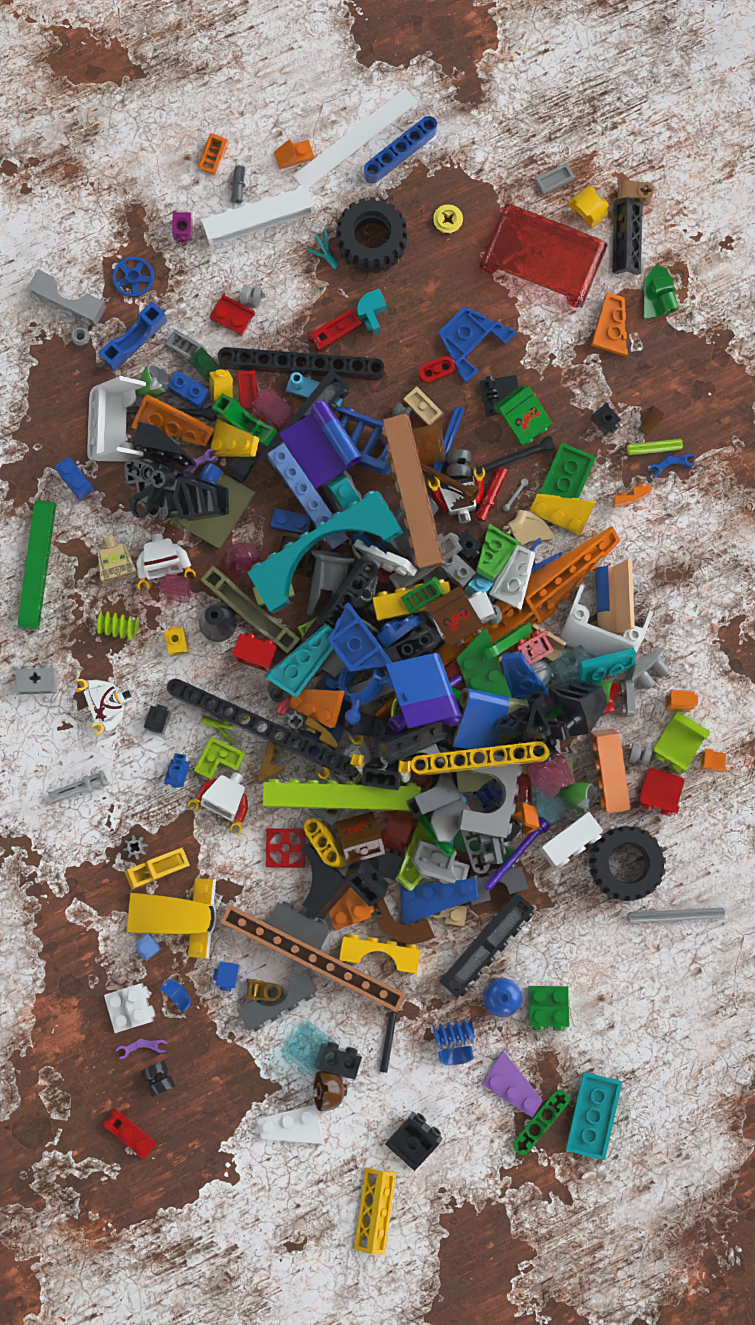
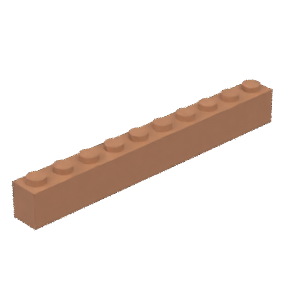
[220,905,406,1012]

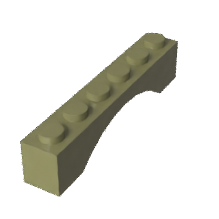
[200,566,300,656]
[454,757,574,793]

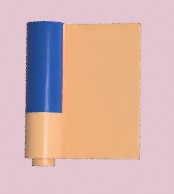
[595,559,634,635]

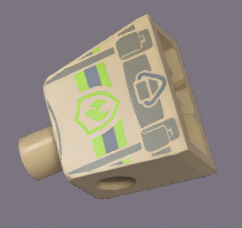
[98,536,138,584]

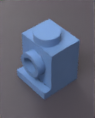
[135,934,162,961]

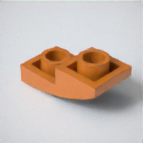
[613,484,653,508]

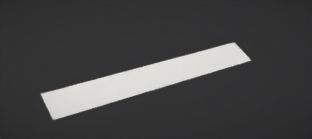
[293,88,418,188]

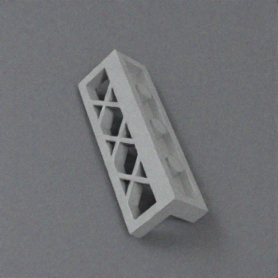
[389,532,462,589]

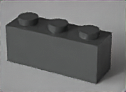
[267,901,331,950]

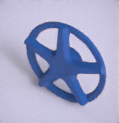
[113,257,154,298]

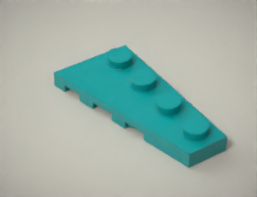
[264,624,334,698]

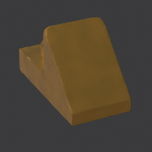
[258,743,286,783]

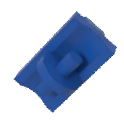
[164,753,190,788]

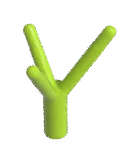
[202,716,247,745]

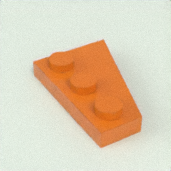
[591,292,628,357]

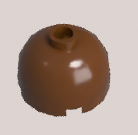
[313,1071,347,1111]

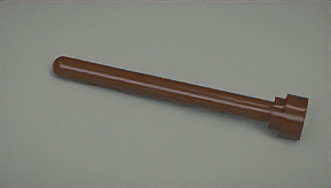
[420,462,479,501]

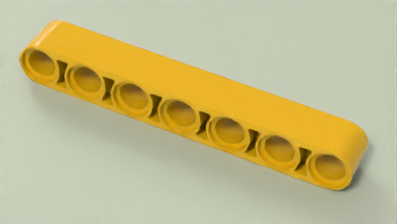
[411,742,549,775]

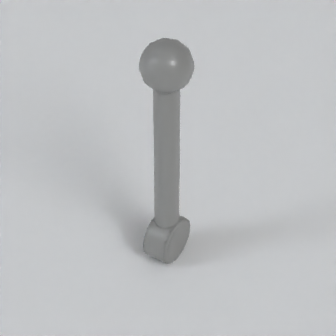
[503,478,528,511]

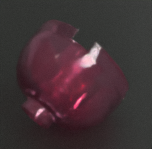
[223,542,262,578]

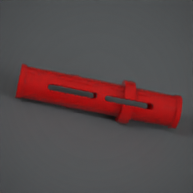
[475,467,508,522]

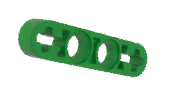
[482,622,533,659]
[513,1089,569,1155]

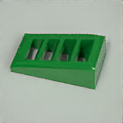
[401,577,446,614]

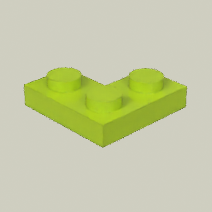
[194,736,246,780]

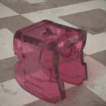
[526,751,575,798]

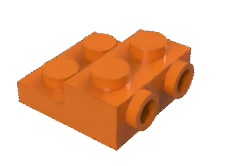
[329,887,374,931]

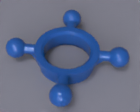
[324,666,393,724]

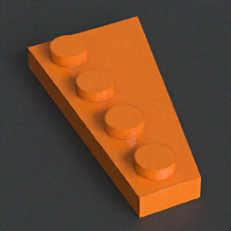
[131,394,214,446]

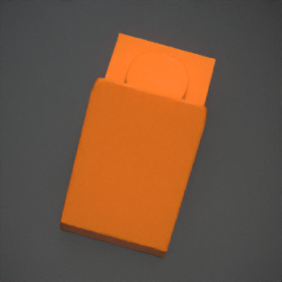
[274,139,314,170]

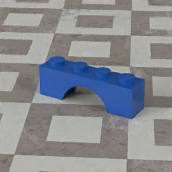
[98,301,167,372]

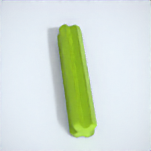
[627,439,683,455]

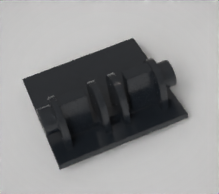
[479,375,519,417]

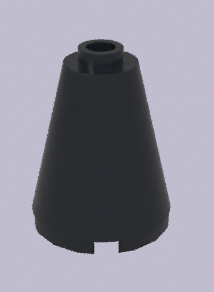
[199,604,237,642]

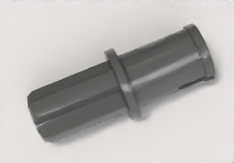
[231,165,246,203]

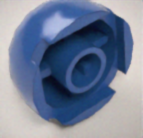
[483,978,522,1017]

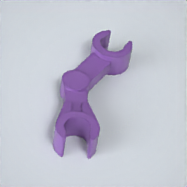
[184,449,218,473]
[116,1038,167,1059]

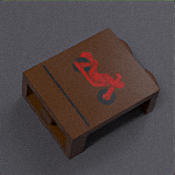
[426,586,484,647]
[335,811,385,865]

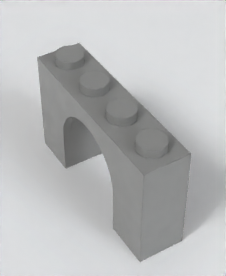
[457,754,522,838]

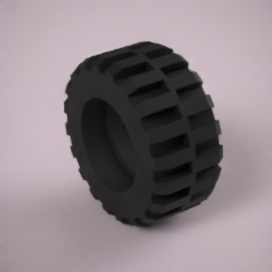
[336,197,407,273]
[588,826,666,901]

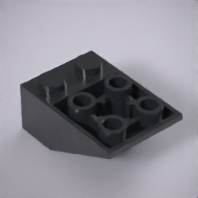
[132,422,197,467]

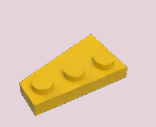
[529,493,597,536]

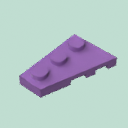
[482,1051,543,1118]

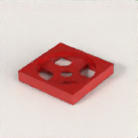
[266,828,305,868]

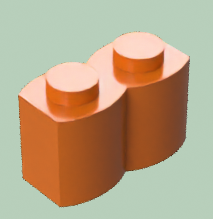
[665,689,698,712]

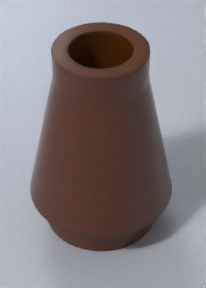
[638,406,664,435]

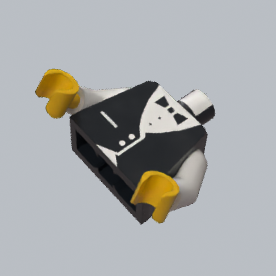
[350,753,411,791]

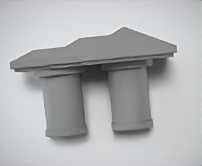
[624,647,670,689]

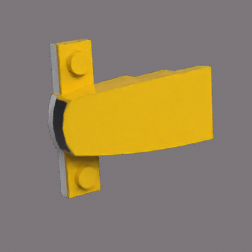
[127,878,216,958]

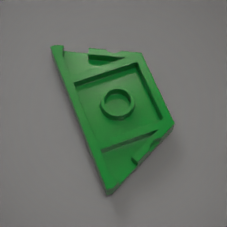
[456,628,512,697]

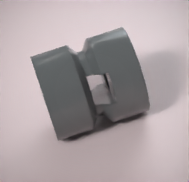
[447,449,471,480]

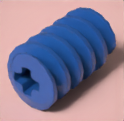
[432,1018,475,1049]

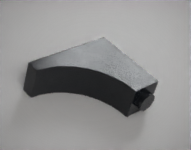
[301,843,350,920]

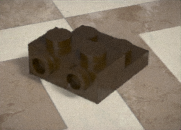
[275,531,322,577]

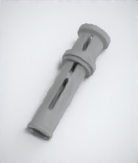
[48,770,108,804]

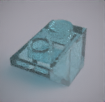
[534,782,568,826]

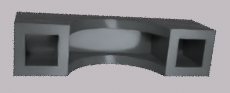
[237,970,318,1032]

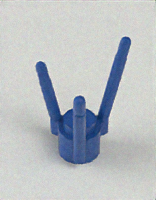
[529,538,563,574]

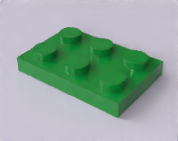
[539,442,596,499]

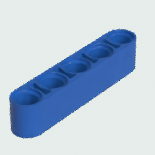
[364,116,437,184]

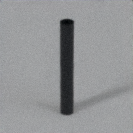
[380,1012,397,1073]

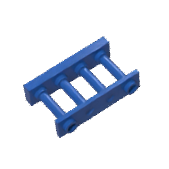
[336,406,391,477]

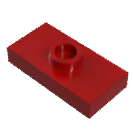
[237,370,259,410]

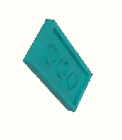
[565,1071,623,1161]

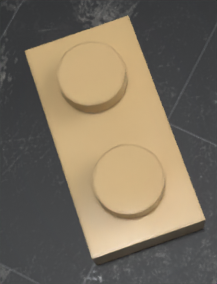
[403,387,443,427]

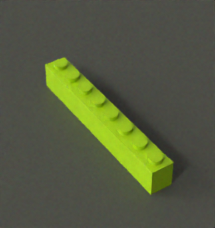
[263,779,421,812]

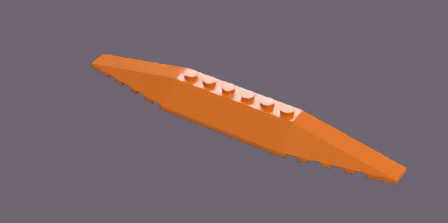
[374,526,620,719]

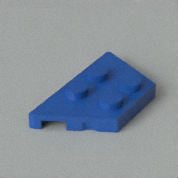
[328,602,393,672]

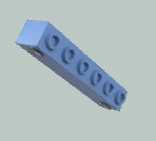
[267,443,348,549]

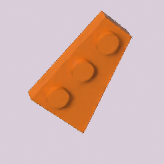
[289,689,345,728]

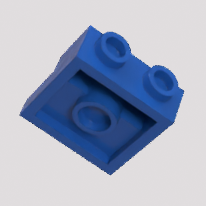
[377,613,427,648]

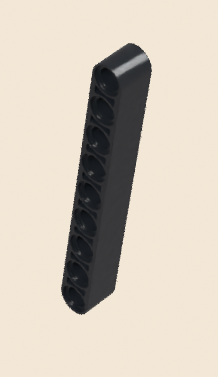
[218,347,384,380]
[267,556,378,702]

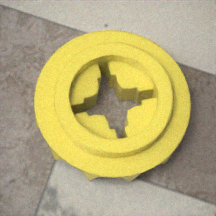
[433,204,463,234]

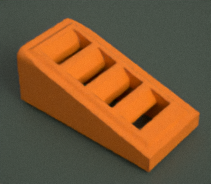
[198,133,229,175]

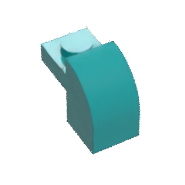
[358,289,387,336]

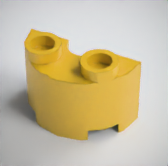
[567,186,609,229]

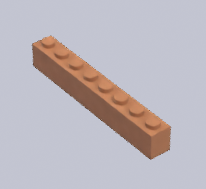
[382,414,444,570]

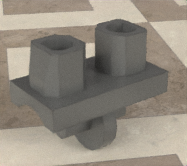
[477,834,511,864]

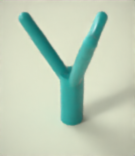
[307,230,340,270]

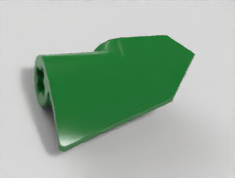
[644,265,679,319]

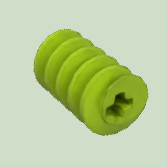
[97,610,139,640]

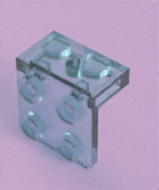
[280,1020,335,1076]

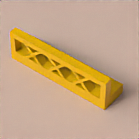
[354,1167,396,1254]

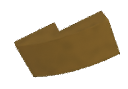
[303,717,338,749]

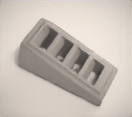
[165,329,207,359]

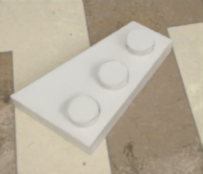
[354,539,417,576]
[489,545,535,610]
[257,1104,324,1144]

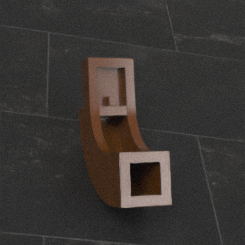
[374,899,435,944]

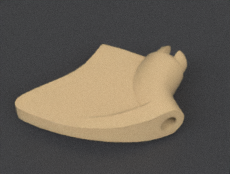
[502,510,554,546]

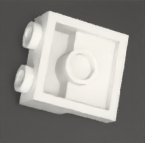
[104,983,155,1033]

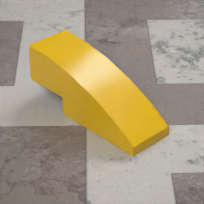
[125,847,190,890]

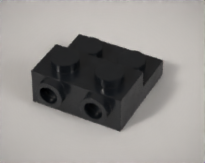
[385,1112,443,1171]

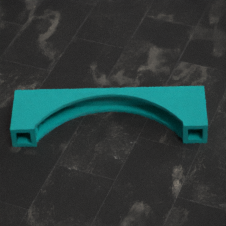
[247,491,404,613]

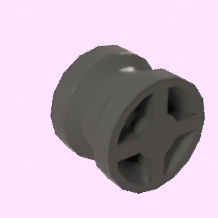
[391,402,412,417]

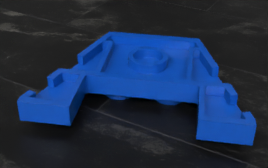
[438,306,517,384]

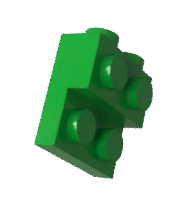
[528,986,569,1031]

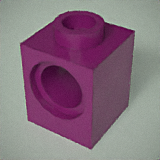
[172,212,193,243]

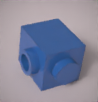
[213,961,240,992]

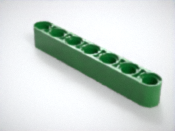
[18,500,56,630]

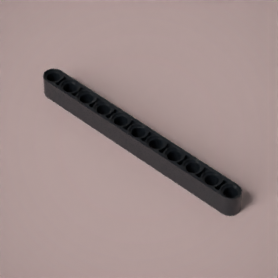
[167,678,359,778]

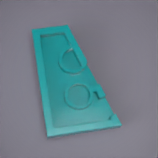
[577,648,637,684]

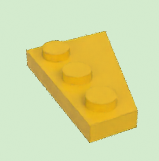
[210,419,259,457]

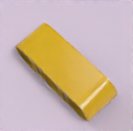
[304,818,347,869]

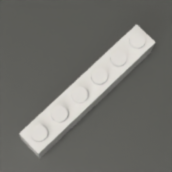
[201,186,315,246]

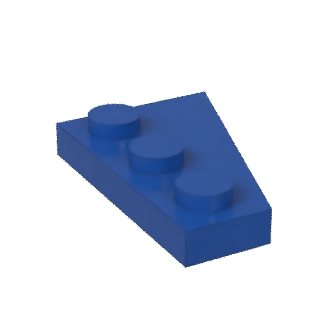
[502,652,548,699]

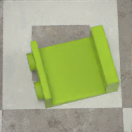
[652,711,711,773]

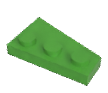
[476,524,521,581]

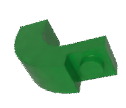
[212,393,278,447]

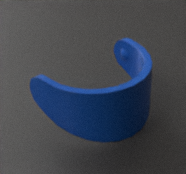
[159,979,191,1013]
[438,1046,474,1065]

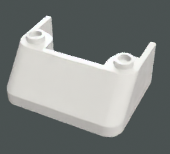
[87,376,146,461]
[560,585,653,657]

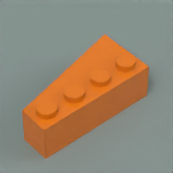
[591,729,630,813]

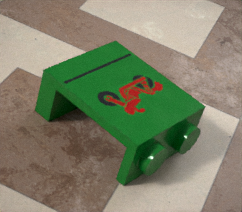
[493,385,552,445]

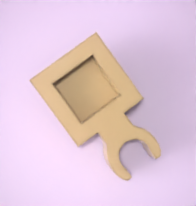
[432,906,467,926]

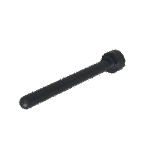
[127,406,217,421]
[471,436,555,477]

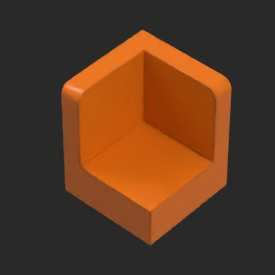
[700,748,727,772]
[510,802,540,835]

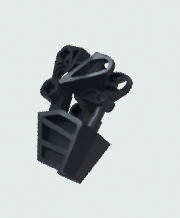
[124,458,229,521]
[496,680,607,763]

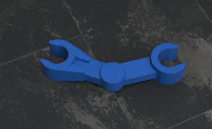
[648,454,695,478]

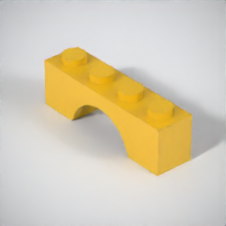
[339,933,421,974]

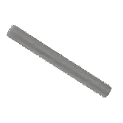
[628,907,725,923]

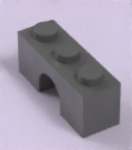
[468,864,528,906]

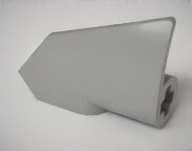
[430,799,470,842]

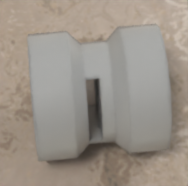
[240,285,263,306]
[628,743,652,766]

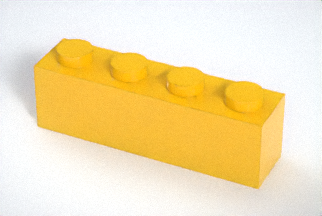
[373,579,450,622]

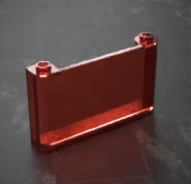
[479,204,608,308]

